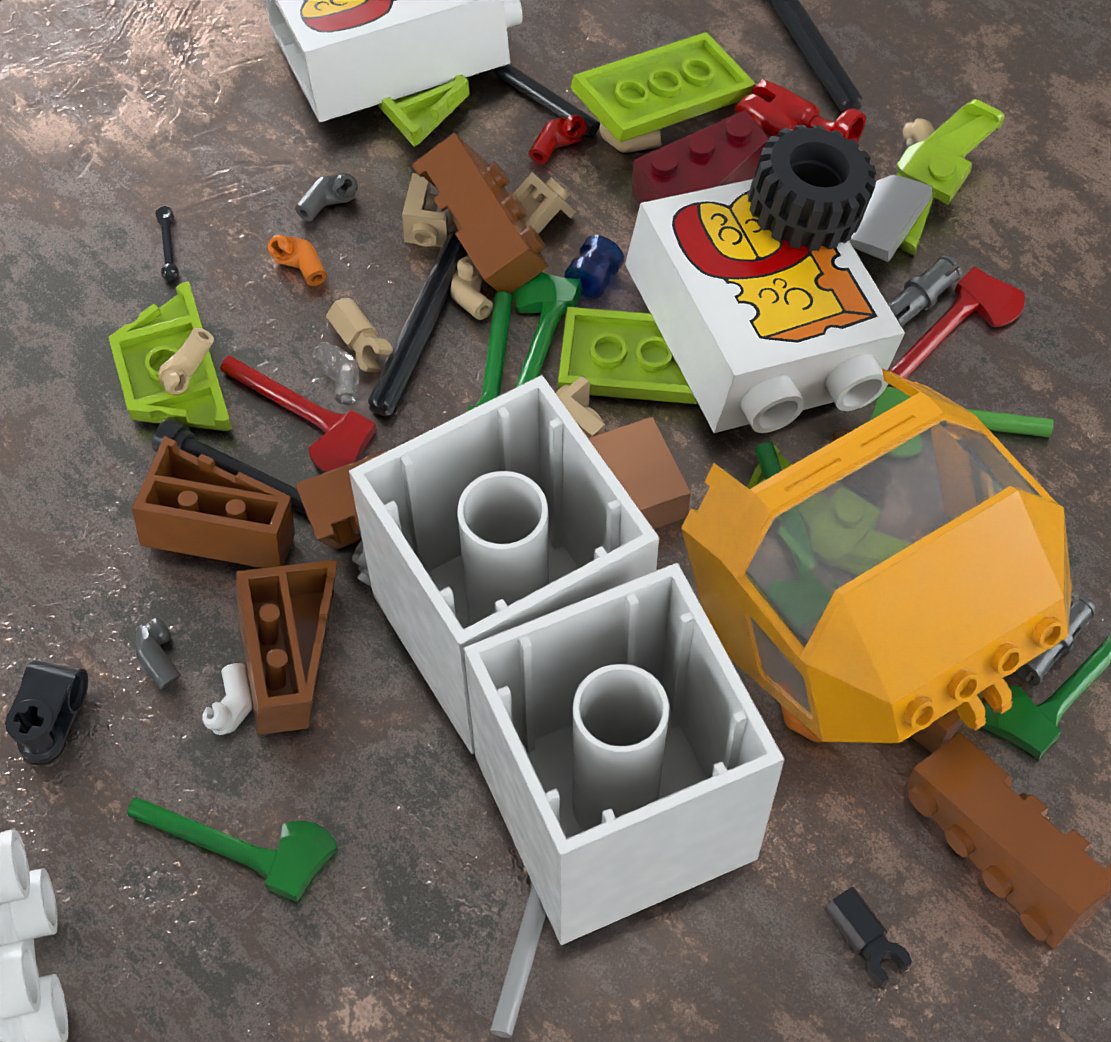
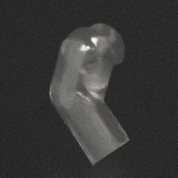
[312,342,359,405]

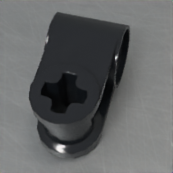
[5,659,88,763]

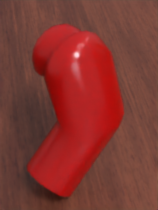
[528,115,587,164]

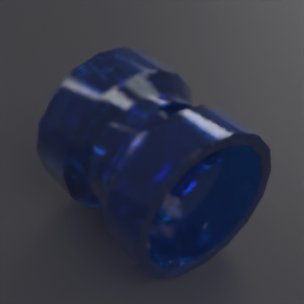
[565,235,624,299]

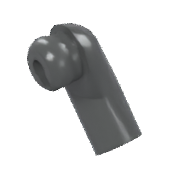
[295,173,358,221]
[135,618,181,690]

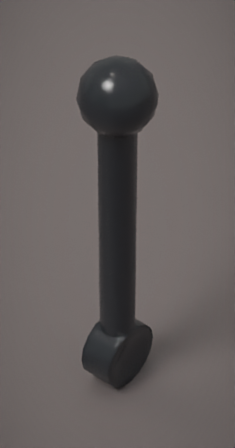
[155,206,179,281]

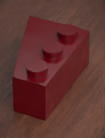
[632,110,769,205]

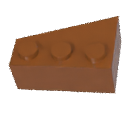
[412,132,548,294]
[132,436,295,568]
[236,560,337,735]

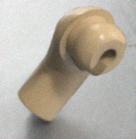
[599,122,661,153]

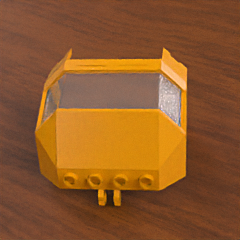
[681,368,1072,743]

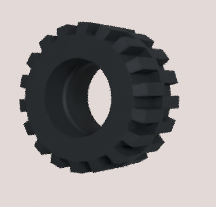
[748,125,876,251]

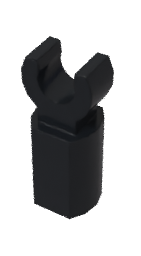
[825,887,912,988]

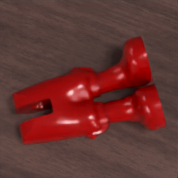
[734,79,866,143]

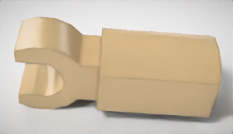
[326,298,393,373]

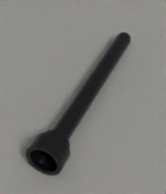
[152,417,307,514]

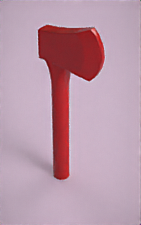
[887,266,1025,387]
[220,356,377,473]

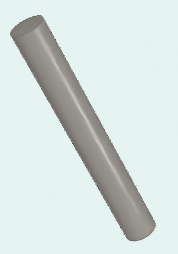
[490,883,546,1038]

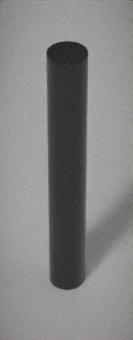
[494,64,600,137]

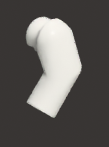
[202,663,253,735]

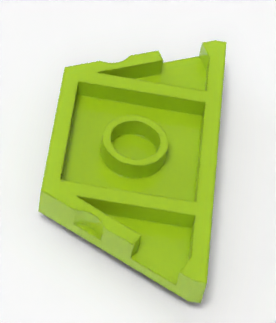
[378,74,470,146]
[108,281,232,431]

